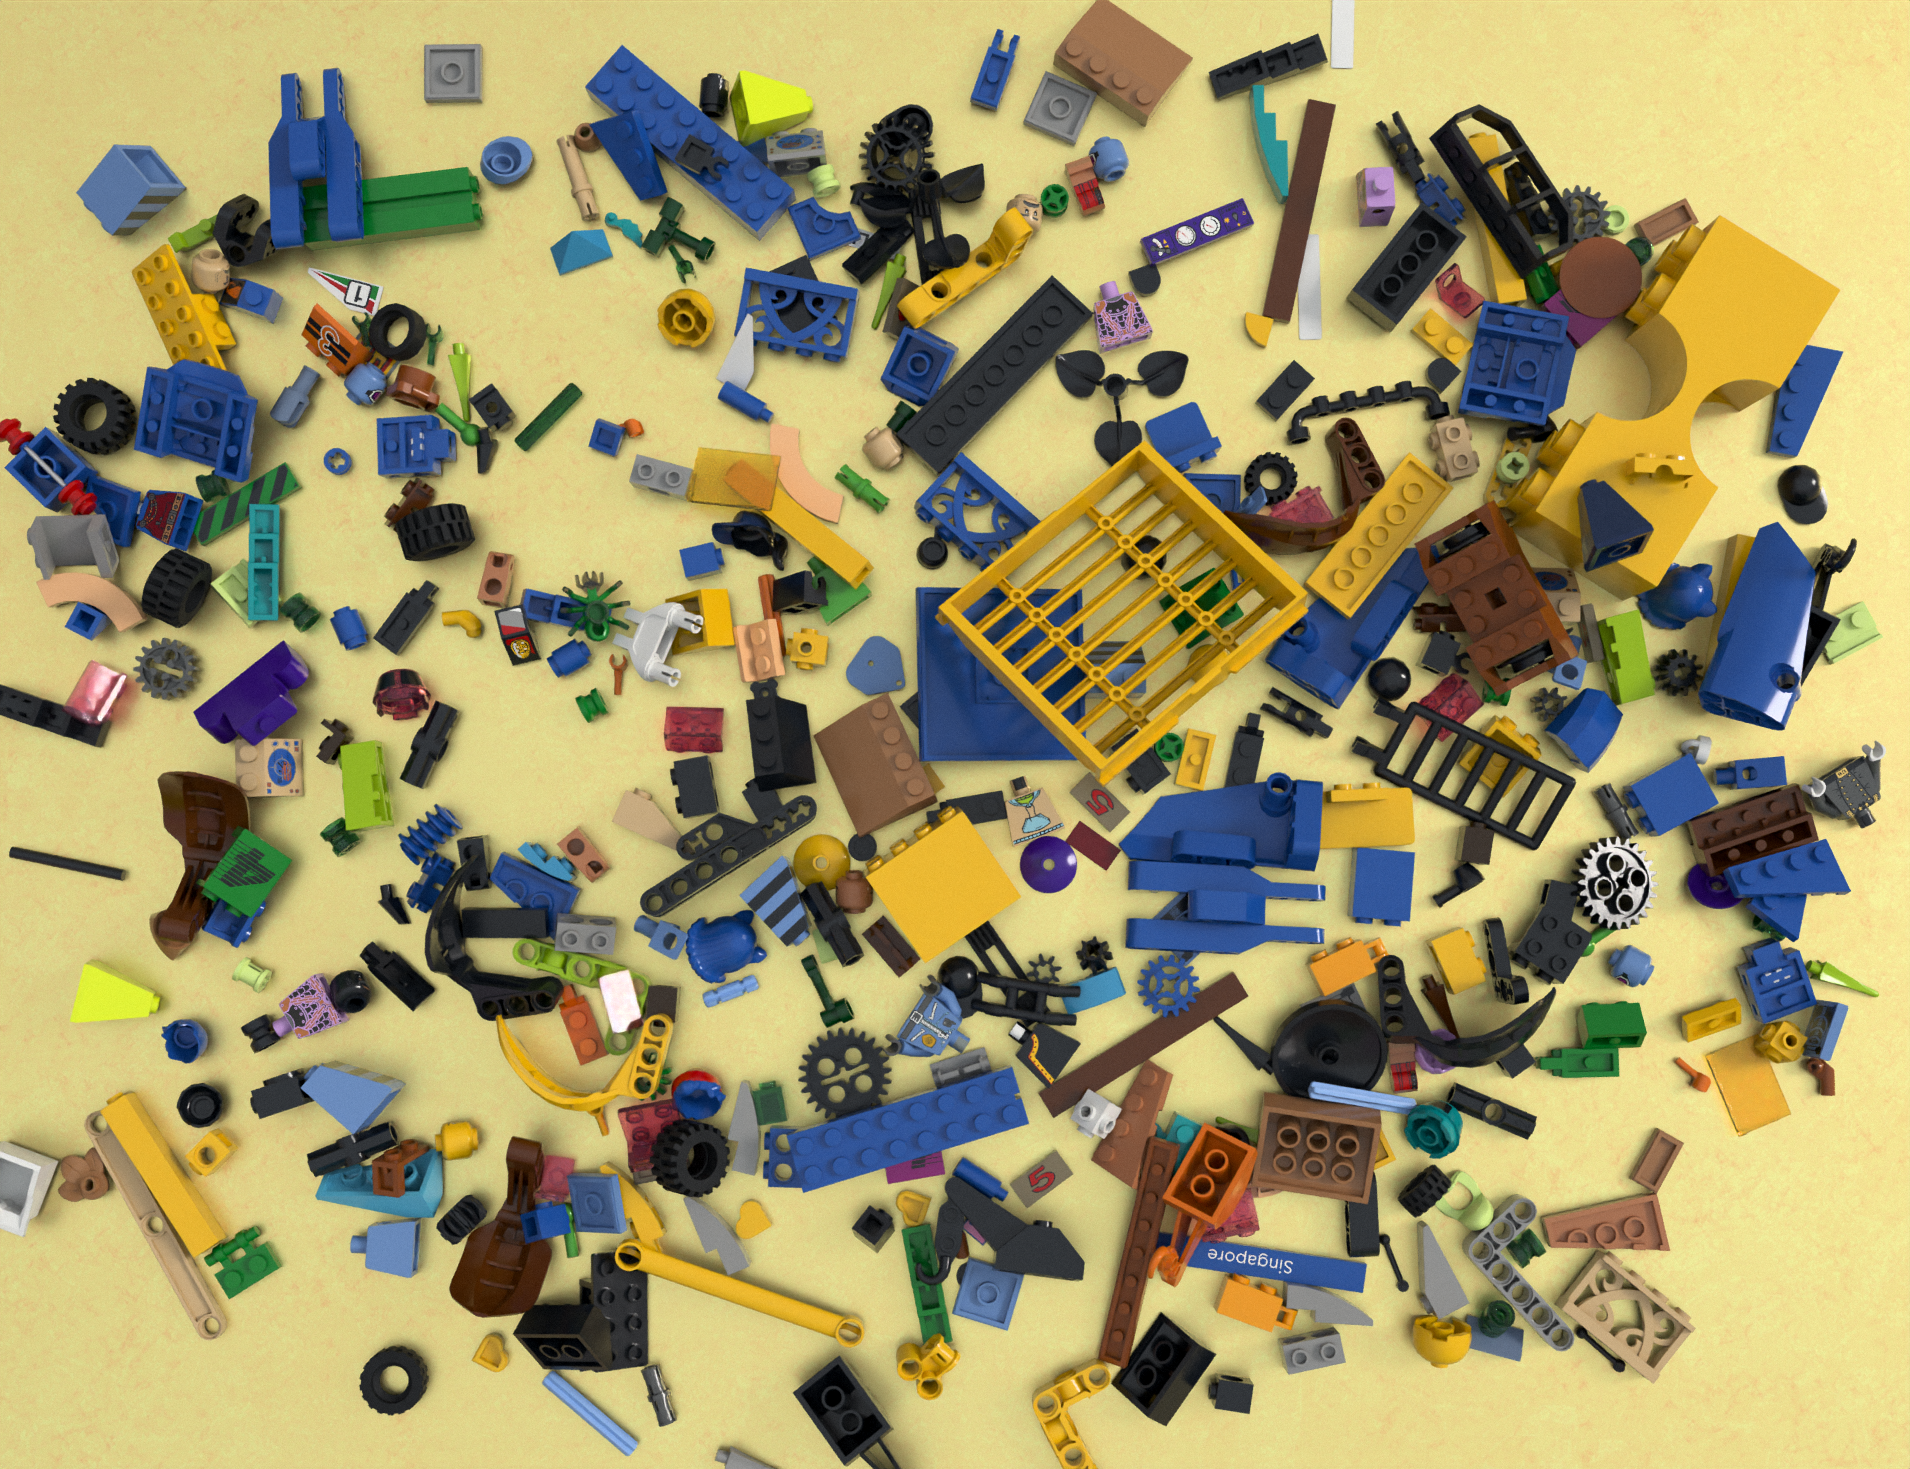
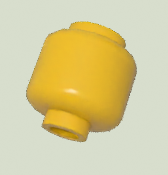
[435,1121,478,1161]

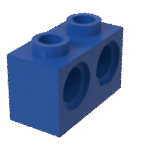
[763,1125,807,1188]

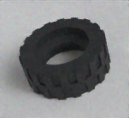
[359,1346,429,1416]

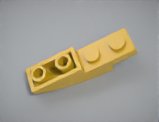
[599,1161,667,1254]

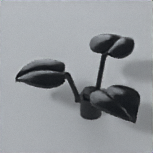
[859,163,985,269]
[1056,350,1189,466]

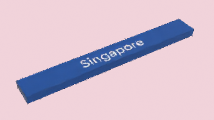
[1155,1231,1367,1293]

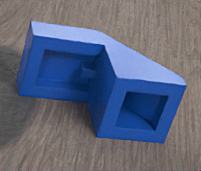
[65,590,124,641]

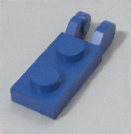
[970,29,1020,111]

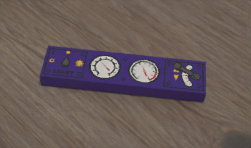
[1140,198,1254,267]

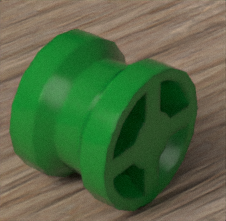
[1040,184,1069,218]
[1482,678,1512,707]
[575,688,609,723]
[1153,733,1184,762]

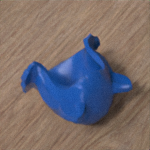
[1636,563,1717,630]
[686,910,767,984]

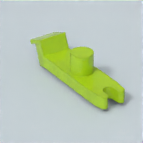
[168,215,217,253]

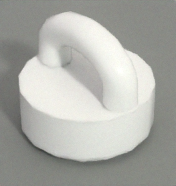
[1681,735,1712,765]

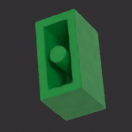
[1576,1001,1647,1050]

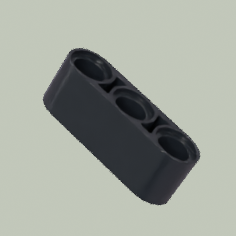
[1344,1172,1380,1257]

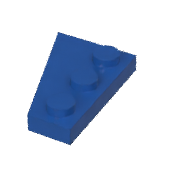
[589,109,668,201]
[490,852,581,940]
[1745,894,1807,942]

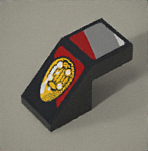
[494,604,541,666]

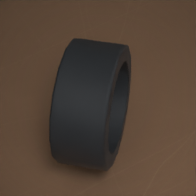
[369,303,427,361]

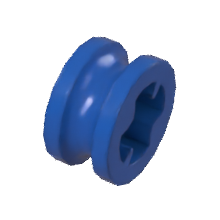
[324,448,352,475]

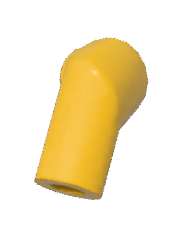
[442,610,482,638]

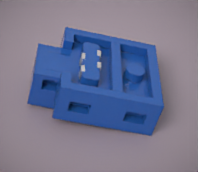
[377,415,456,479]
[1737,938,1817,1024]

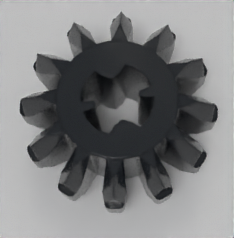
[1653,649,1703,697]
[436,1195,487,1245]

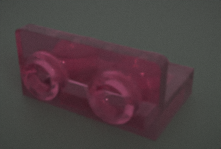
[1202,1188,1260,1244]

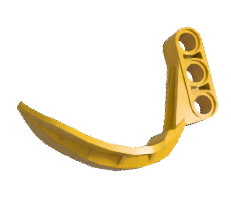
[496,1013,673,1112]

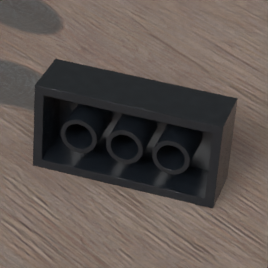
[1347,202,1467,333]

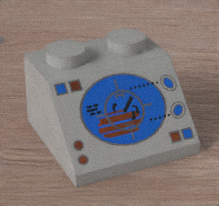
[766,128,827,177]

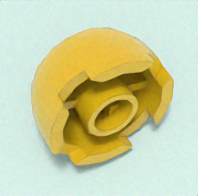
[657,289,715,348]
[1412,1315,1472,1368]

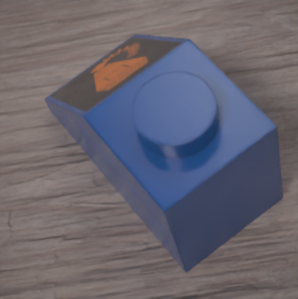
[219,278,283,324]

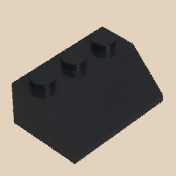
[746,696,816,792]
[513,1304,612,1370]
[1111,1312,1216,1426]

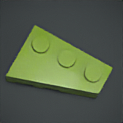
[1597,609,1655,706]
[338,740,394,832]

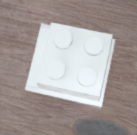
[0,1141,58,1237]

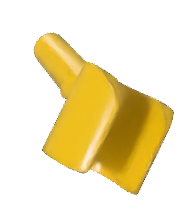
[587,1105,609,1136]

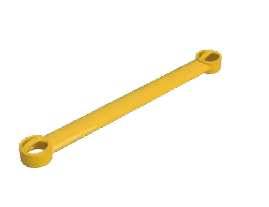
[615,1238,864,1348]

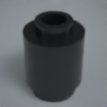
[699,73,729,118]

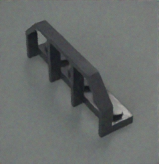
[1429,104,1573,279]

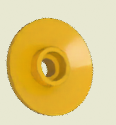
[793,834,851,891]

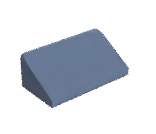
[1465,1314,1524,1362]

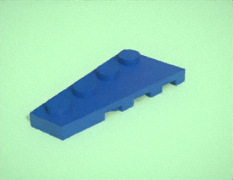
[1766,345,1844,458]
[1723,839,1851,898]

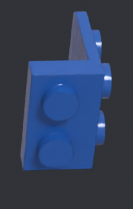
[1145,402,1222,473]

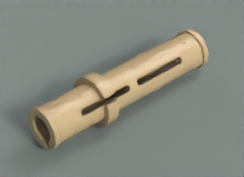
[556,135,600,221]

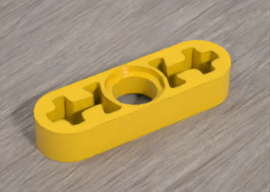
[1483,436,1531,509]

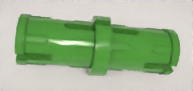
[835,464,890,514]

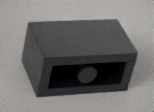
[670,755,720,819]

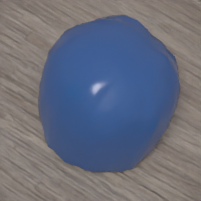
[161,1019,209,1064]

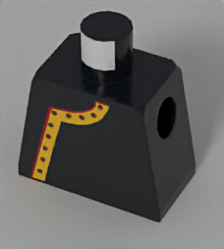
[1008,1021,1081,1088]

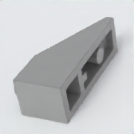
[1417,1221,1469,1319]

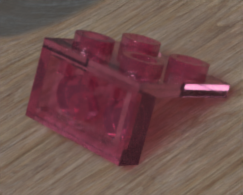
[618,1099,688,1173]

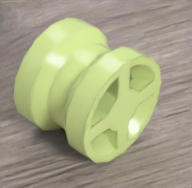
[807,164,841,198]
[1496,452,1530,484]

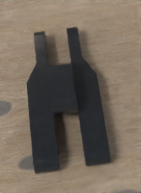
[640,795,817,918]

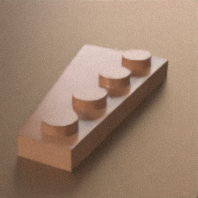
[1091,1059,1173,1190]
[1541,1192,1670,1251]

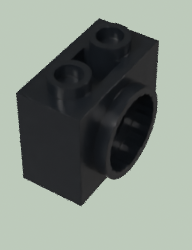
[250,1068,314,1119]

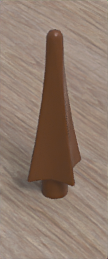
[1421,974,1460,1038]

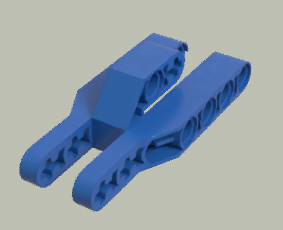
[268,68,364,250]
[1125,861,1326,955]

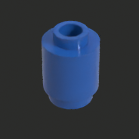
[330,606,368,651]
[547,638,592,678]

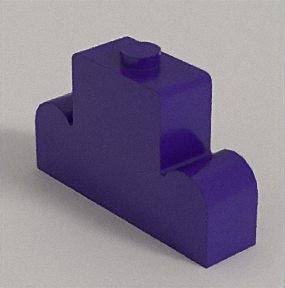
[193,640,309,746]

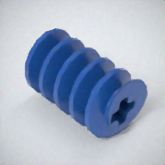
[398,804,463,865]

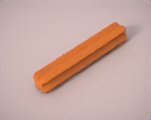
[758,574,786,657]

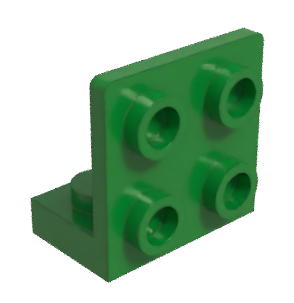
[1159,568,1244,649]

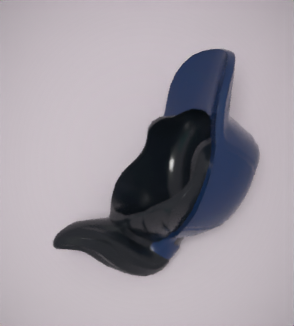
[712,511,788,571]

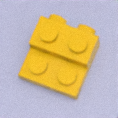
[1458,715,1542,798]

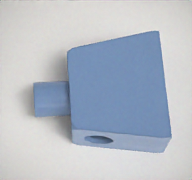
[350,1218,421,1278]

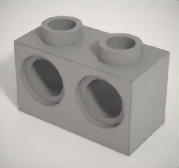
[554,913,616,955]
[1278,1327,1346,1375]

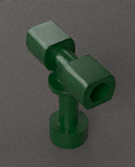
[641,197,716,262]

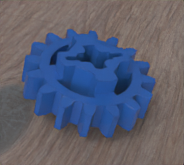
[1137,955,1200,1018]

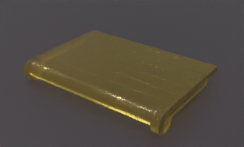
[687,447,781,511]
[1705,1034,1791,1137]

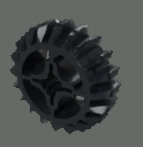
[859,116,935,195]

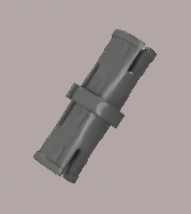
[1594,783,1639,839]
[641,1364,677,1427]

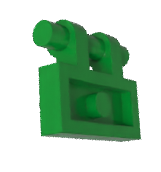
[204,1226,282,1299]

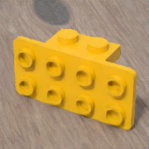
[1320,783,1415,849]

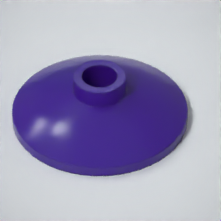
[1020,836,1077,893]
[1687,864,1744,909]

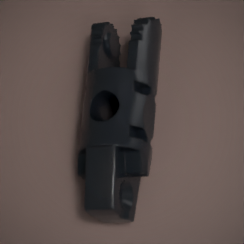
[1376,111,1426,184]
[1260,687,1333,739]

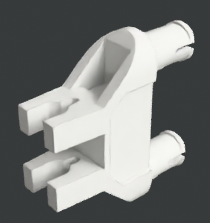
[613,602,704,687]

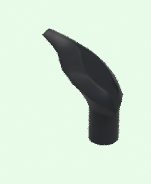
[850,182,903,208]

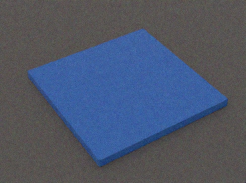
[915,587,1086,762]

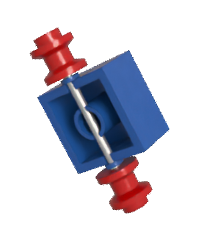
[0,418,98,516]

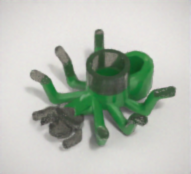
[560,571,631,642]

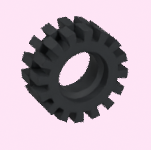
[1244,452,1298,506]

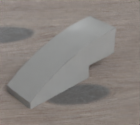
[728,1080,761,1176]
[683,1196,752,1275]
[1282,1281,1373,1326]

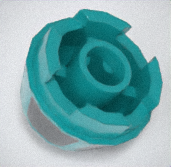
[1404,1100,1463,1159]

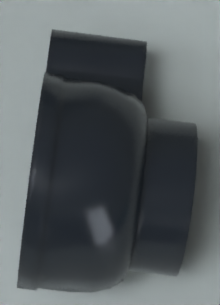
[916,527,948,570]

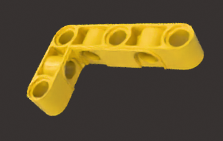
[897,207,1033,329]
[1032,1358,1111,1469]

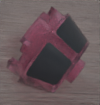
[372,669,431,720]

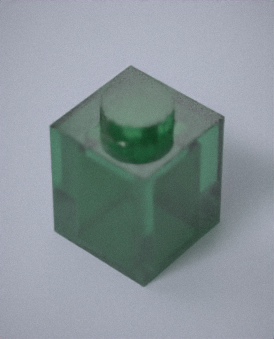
[753,1080,789,1126]

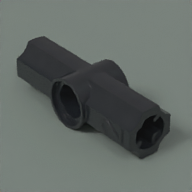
[400,701,460,789]
[801,881,864,968]
[1446,1082,1537,1140]
[307,1121,399,1177]

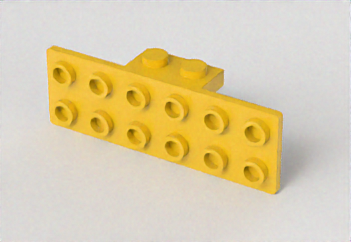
[132,244,236,371]

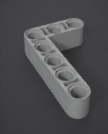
[1462,1194,1574,1352]

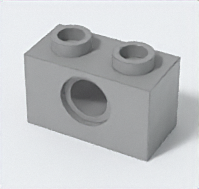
[629,454,696,502]

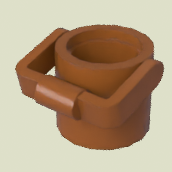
[386,365,440,412]

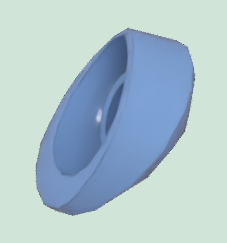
[480,136,532,184]

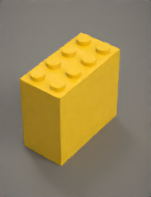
[863,805,1021,963]

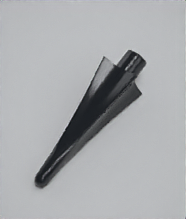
[1213,1016,1273,1075]

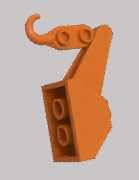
[1147,1122,1258,1287]

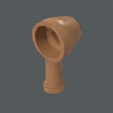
[574,123,603,153]

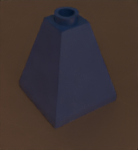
[1577,479,1654,572]

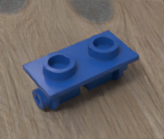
[1415,173,1466,227]
[406,851,455,913]

